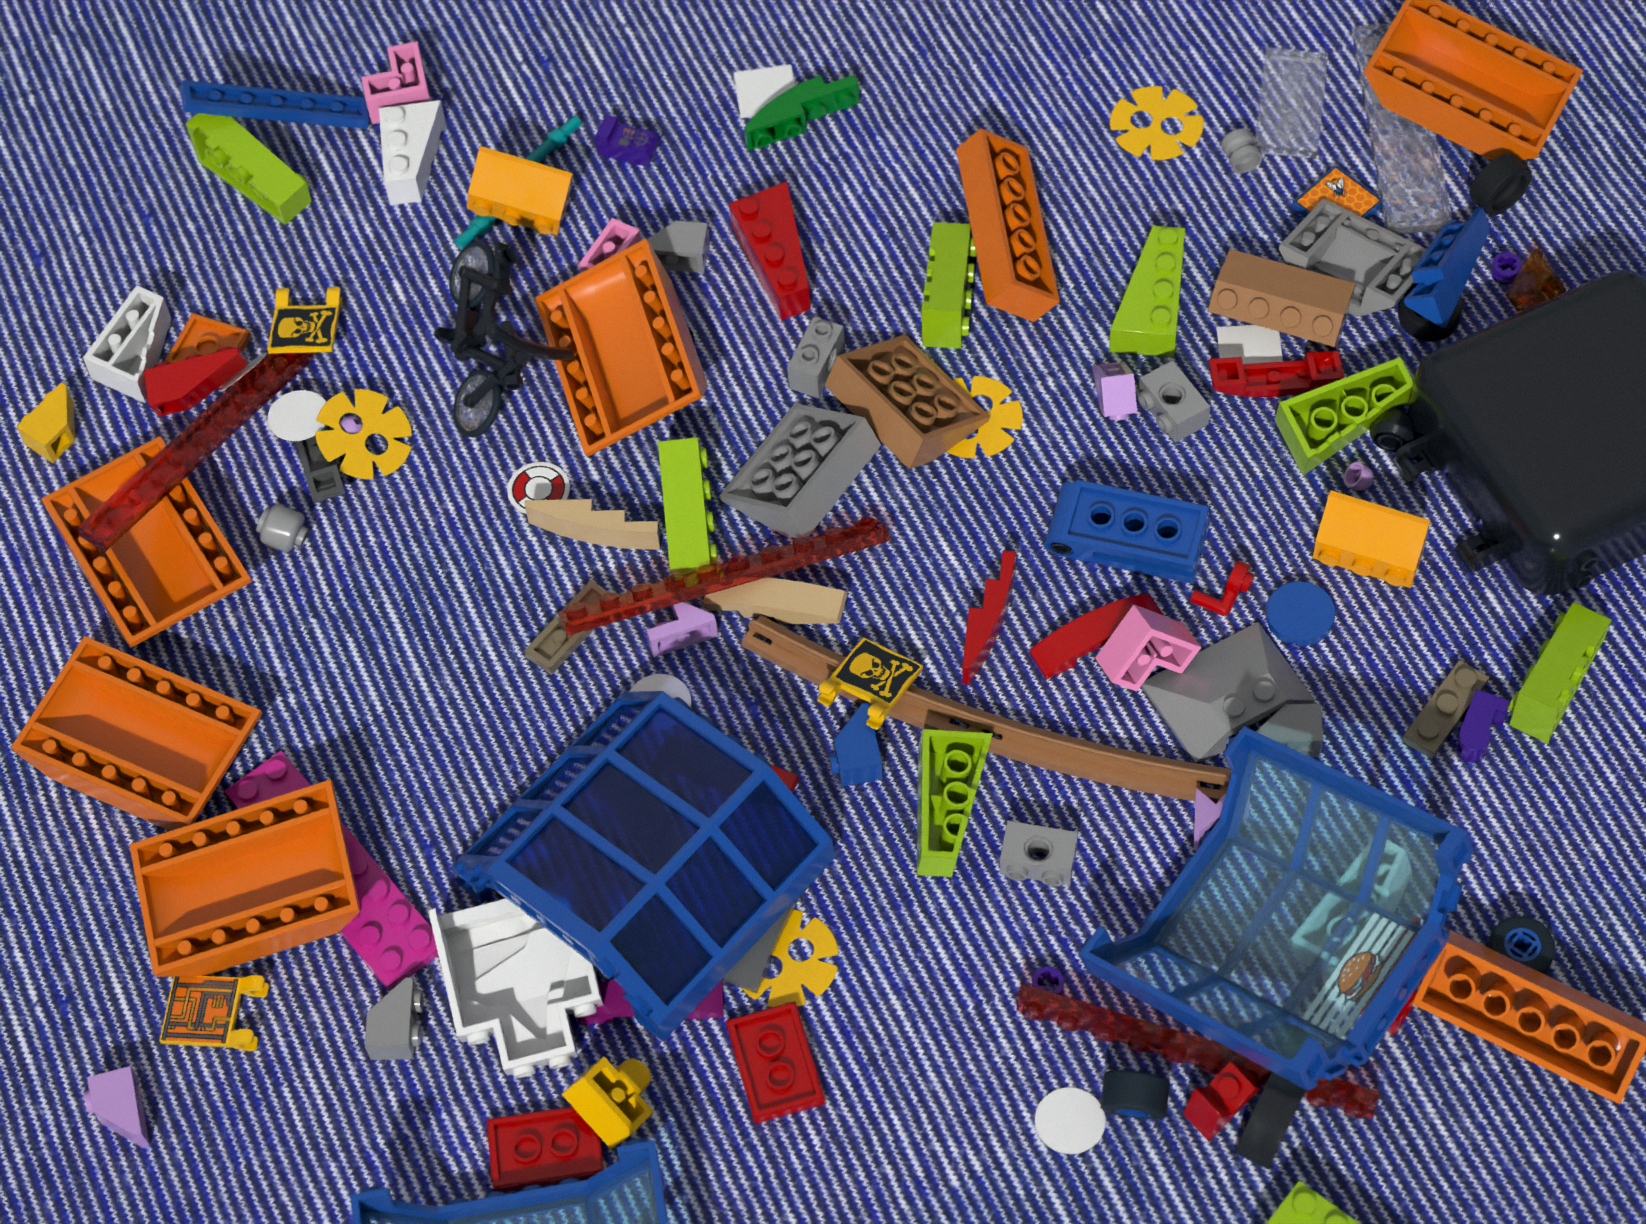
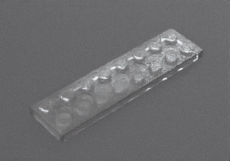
[1352,24,1452,234]

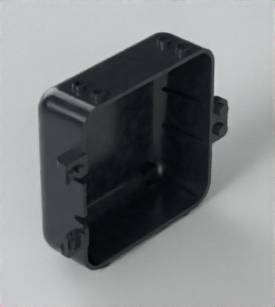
[1393,270,1646,595]

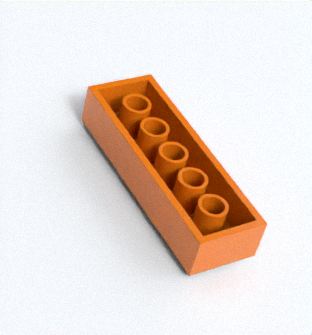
[956,128,1060,322]
[1412,929,1646,1104]

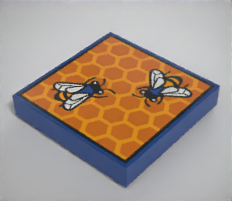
[1292,164,1384,220]

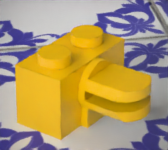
[561,1056,654,1149]

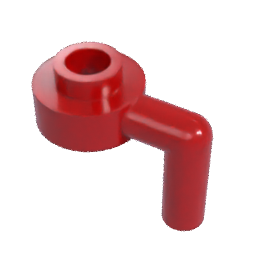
[1190,560,1255,616]

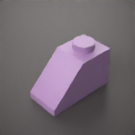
[1092,361,1137,420]
[84,1066,150,1148]

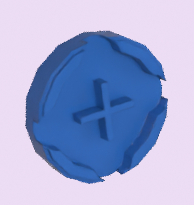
[1266,581,1335,646]

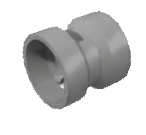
[1221,129,1262,174]

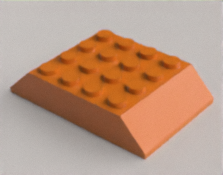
[1363,0,1584,161]
[534,238,708,457]
[41,436,252,648]
[11,636,263,830]
[129,779,361,977]

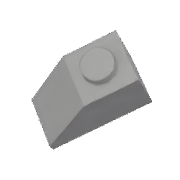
[647,220,710,273]

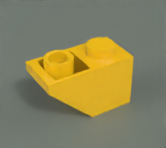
[17,382,75,463]

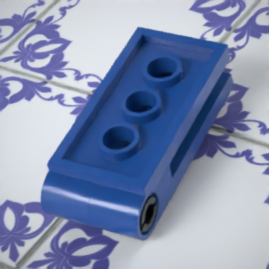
[1044,479,1210,584]

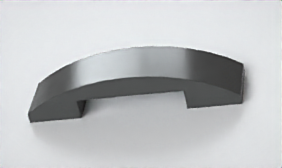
[295,389,346,503]
[723,857,807,994]

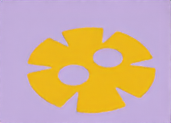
[1110,86,1203,160]
[946,376,1023,459]
[315,389,412,479]
[742,910,839,1007]

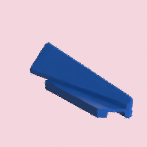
[1404,207,1490,328]

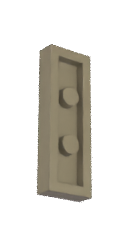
[524,580,618,675]
[1402,660,1489,759]

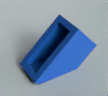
[829,702,883,787]

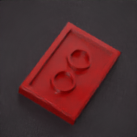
[725,1001,826,1124]
[486,1106,604,1192]

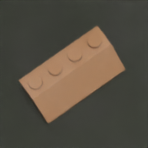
[1207,249,1357,347]

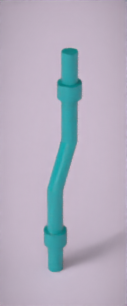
[454,116,582,250]

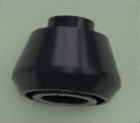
[1369,409,1415,452]

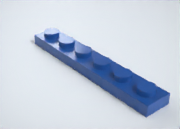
[180,80,370,129]

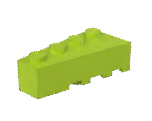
[921,222,976,349]
[1109,226,1185,357]
[1275,357,1414,475]
[658,437,718,579]

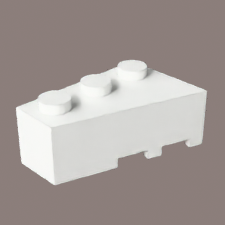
[379,100,446,205]
[83,286,171,403]

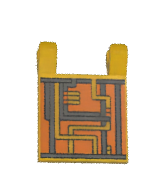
[159,975,269,1052]

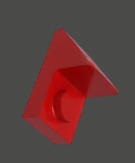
[1183,1061,1261,1141]

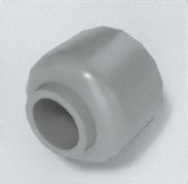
[256,504,309,553]

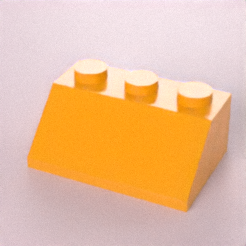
[467,146,573,236]
[1313,490,1431,588]

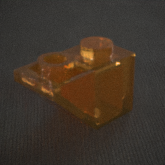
[1505,248,1566,313]

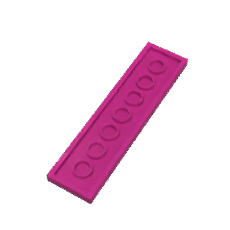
[224,751,438,992]

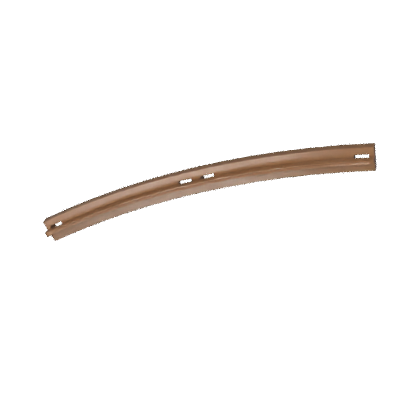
[742,615,1231,804]

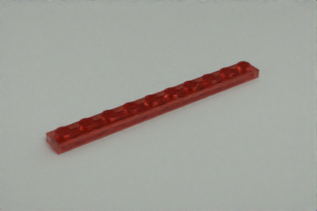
[78,353,314,552]
[557,518,890,636]
[1017,983,1380,1119]

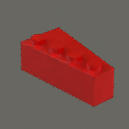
[728,181,811,321]

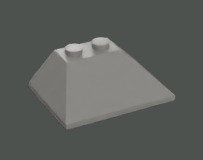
[1279,198,1427,317]
[1141,622,1315,764]

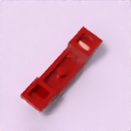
[1208,351,1344,397]
[1029,593,1164,680]

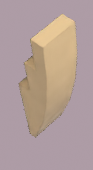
[525,499,661,550]
[703,575,847,624]

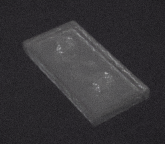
[1254,47,1328,159]

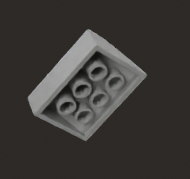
[718,403,881,540]

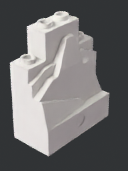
[428,873,603,1078]

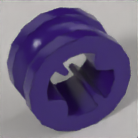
[1490,252,1522,285]
[1031,966,1064,1003]

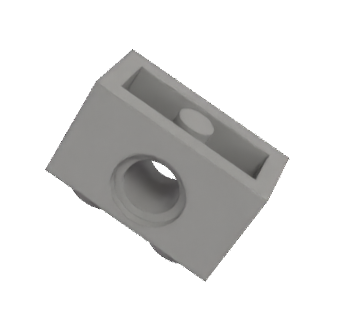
[787,316,845,398]
[1137,360,1210,443]
[1000,821,1078,887]

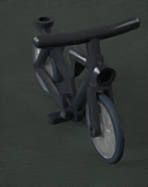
[434,241,575,437]

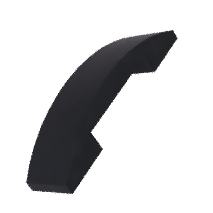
[1234,1029,1328,1170]

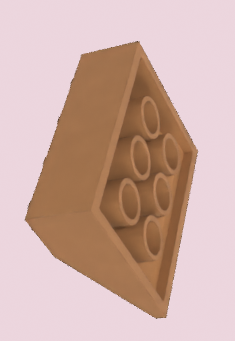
[825,335,990,469]

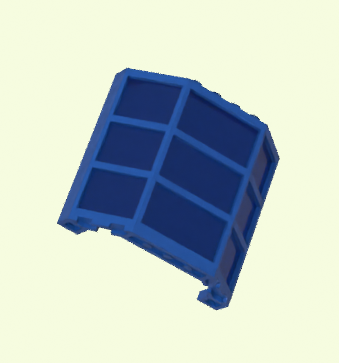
[450,691,836,1042]

